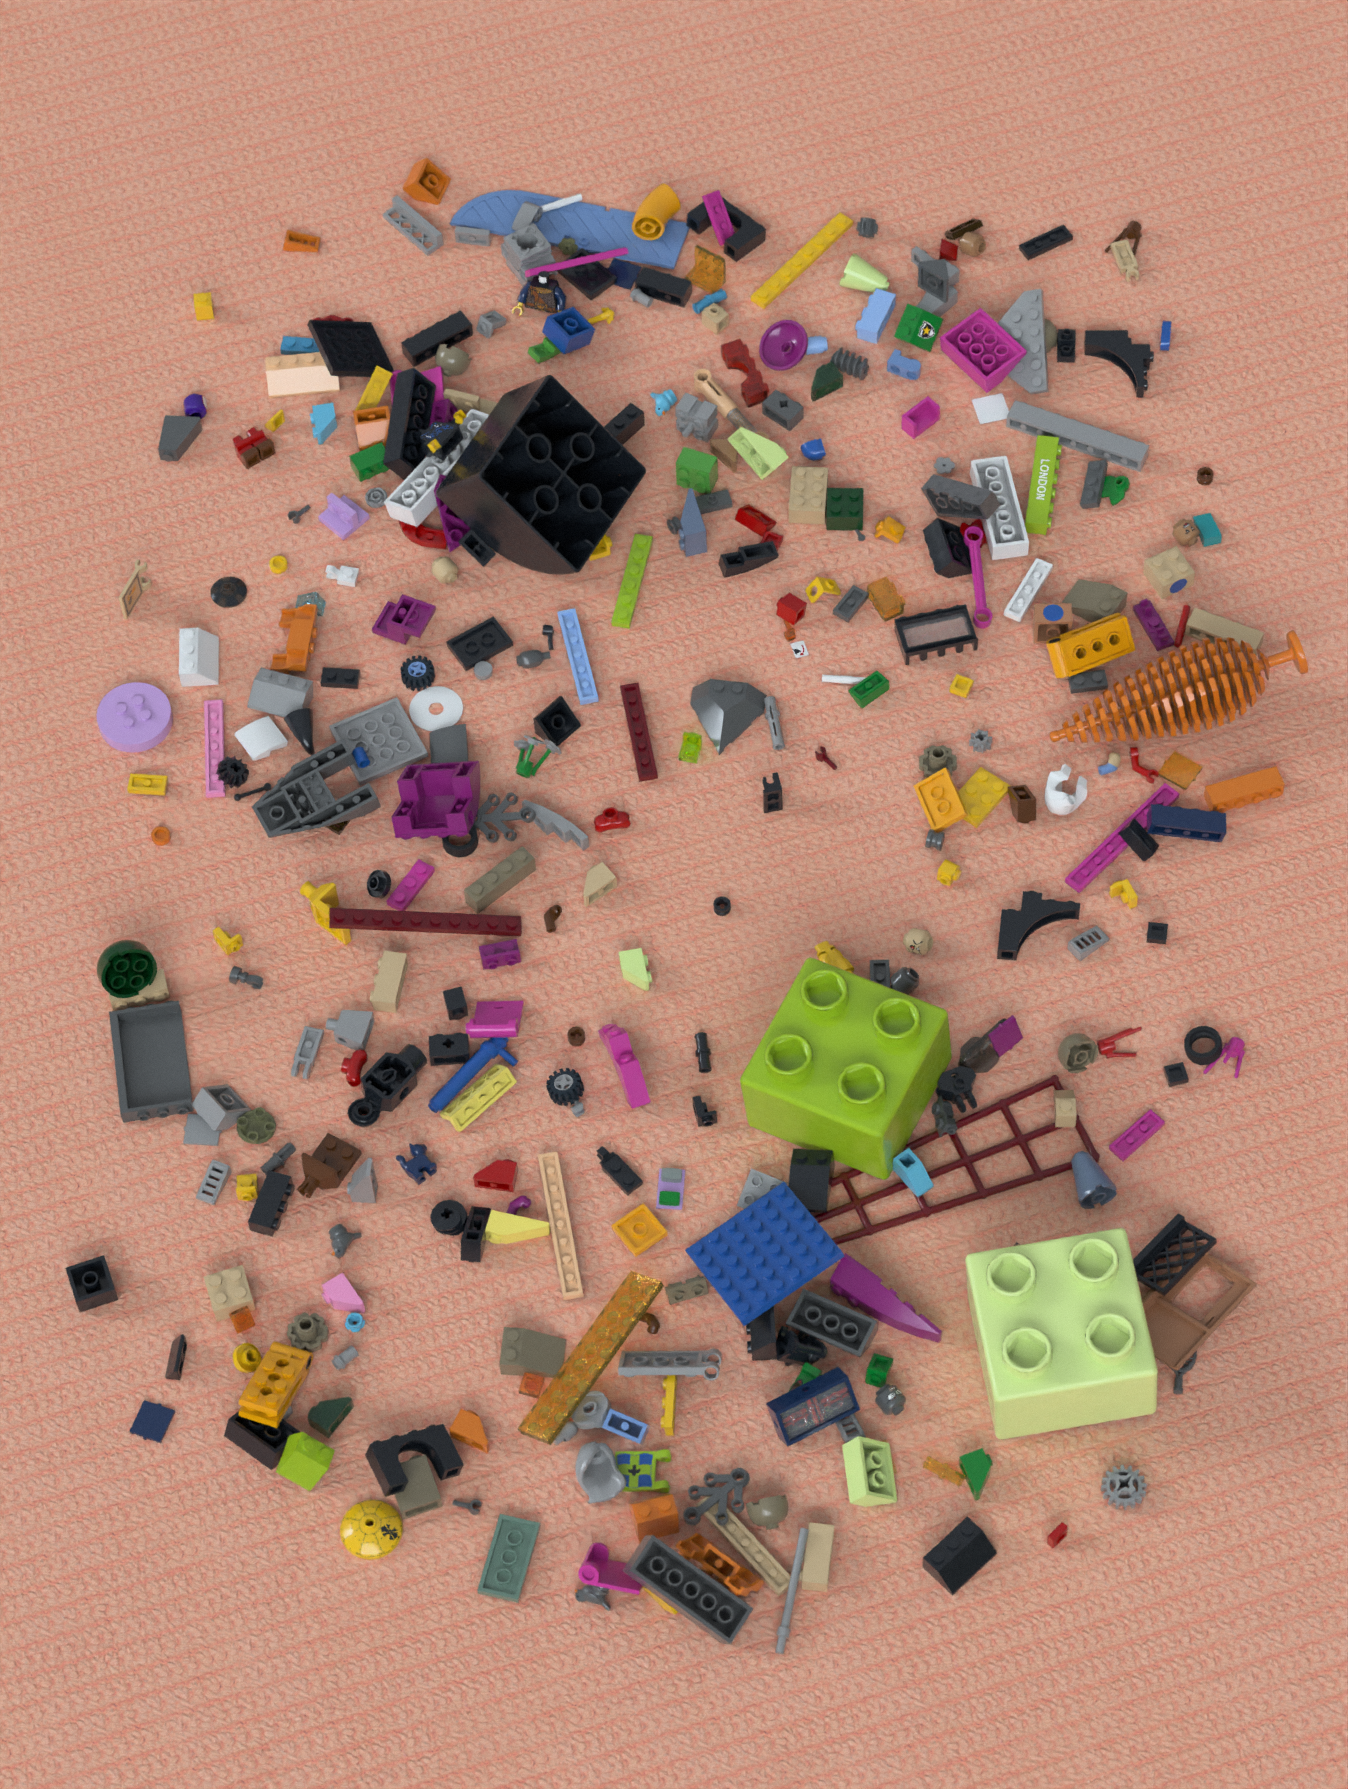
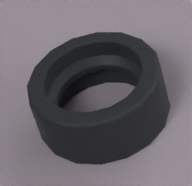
[442,825,478,857]
[1184,1026,1222,1065]

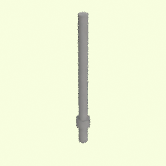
[775,1528,809,1654]

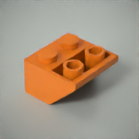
[353,405,390,451]

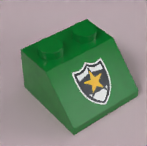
[894,304,944,352]

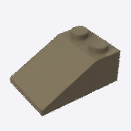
[1062,579,1127,623]
[500,1327,566,1378]

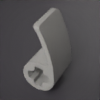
[512,201,543,231]

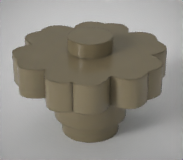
[919,745,957,778]
[287,1313,329,1353]

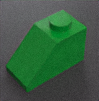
[959,1448,993,1501]

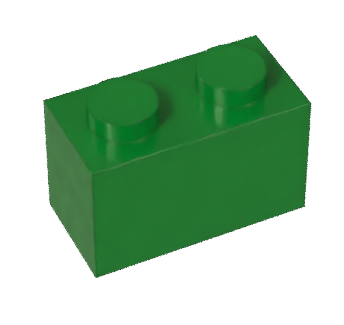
[349,442,389,482]

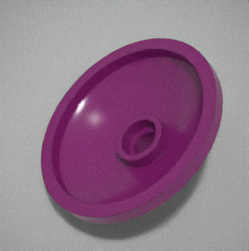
[759,320,808,371]

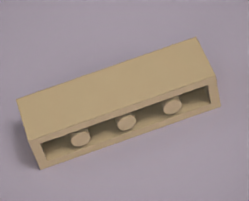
[1185,608,1264,655]

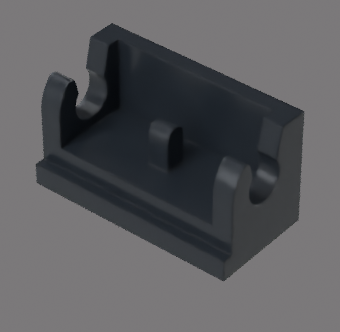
[762,772,783,813]

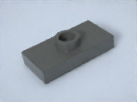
[695,489,733,514]

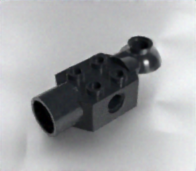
[348,1044,427,1127]

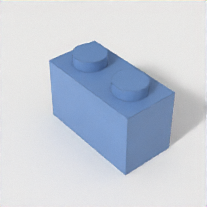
[602,1408,650,1445]

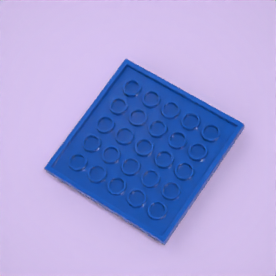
[685,1182,844,1326]

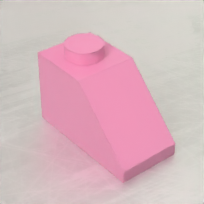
[321,1273,365,1314]

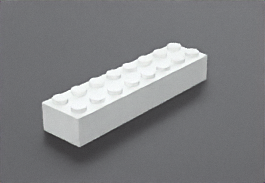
[384,409,489,527]

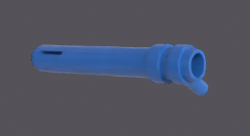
[428,1037,518,1113]

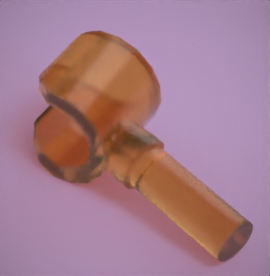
[783,620,796,642]

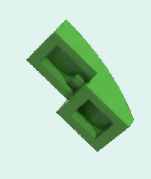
[528,337,561,363]

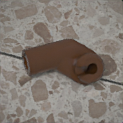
[544,905,562,933]

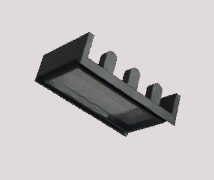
[894,604,978,665]

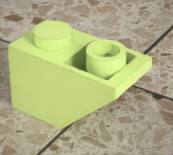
[619,948,652,991]

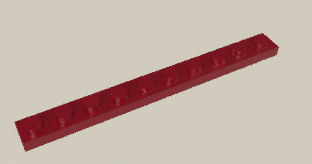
[329,908,522,936]

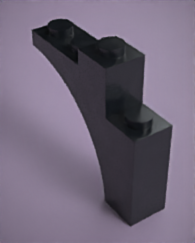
[1084,330,1154,398]
[997,891,1080,961]

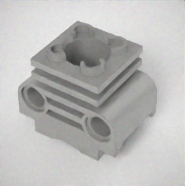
[501,223,558,286]

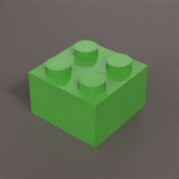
[676,447,718,494]

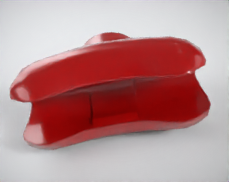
[594,807,631,833]
[341,1049,368,1087]

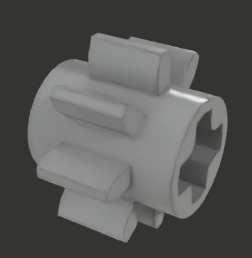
[969,729,992,753]

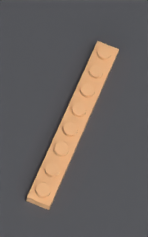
[538,1152,583,1300]

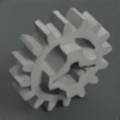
[1101,1464,1147,1510]

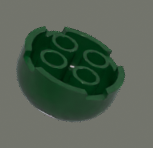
[97,940,157,998]

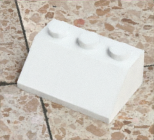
[179,628,219,687]

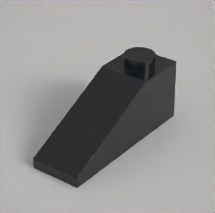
[461,1206,491,1262]

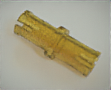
[923,1456,966,1487]

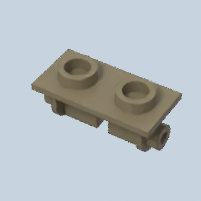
[665,1275,709,1305]

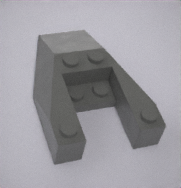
[252,739,381,838]

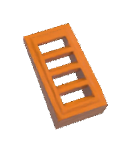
[283,230,321,252]

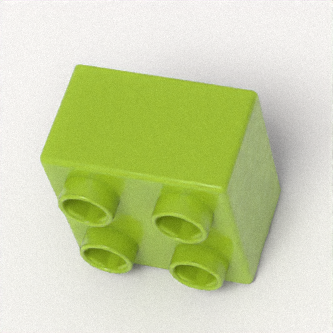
[740,958,952,1180]

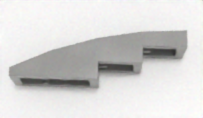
[522,800,589,851]

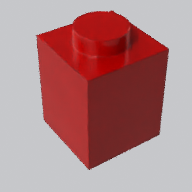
[776,592,807,625]

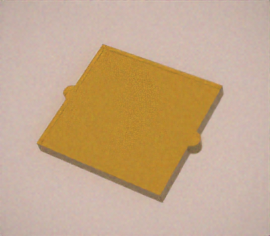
[1158,751,1202,790]

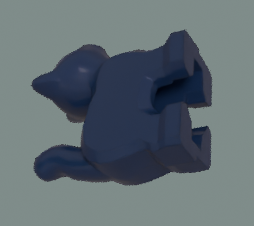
[396,1143,437,1185]

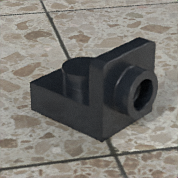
[693,1096,717,1127]

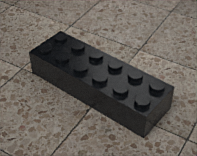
[383,368,436,480]

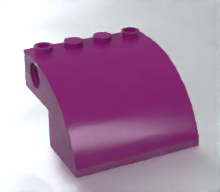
[391,761,480,840]

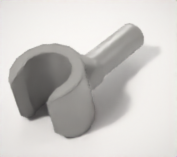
[571,1100,585,1117]

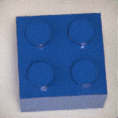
[542,307,595,354]

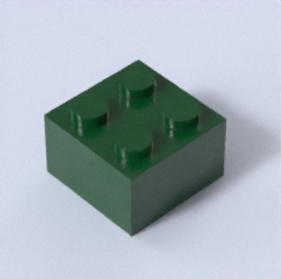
[826,488,863,531]

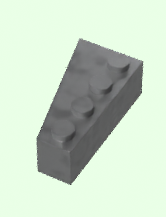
[921,474,1000,520]

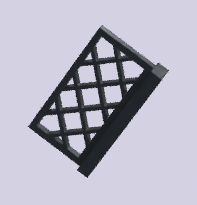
[1133,1213,1217,1296]

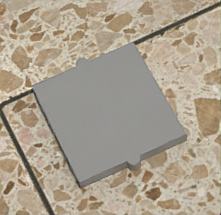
[183,1114,222,1146]

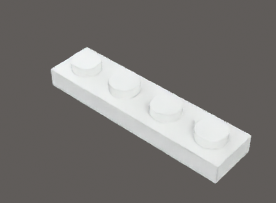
[1004,558,1053,622]

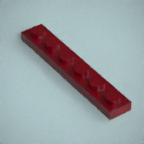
[620,683,658,782]

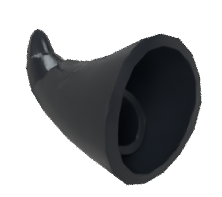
[284,708,315,756]

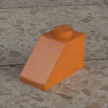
[449,1409,489,1454]

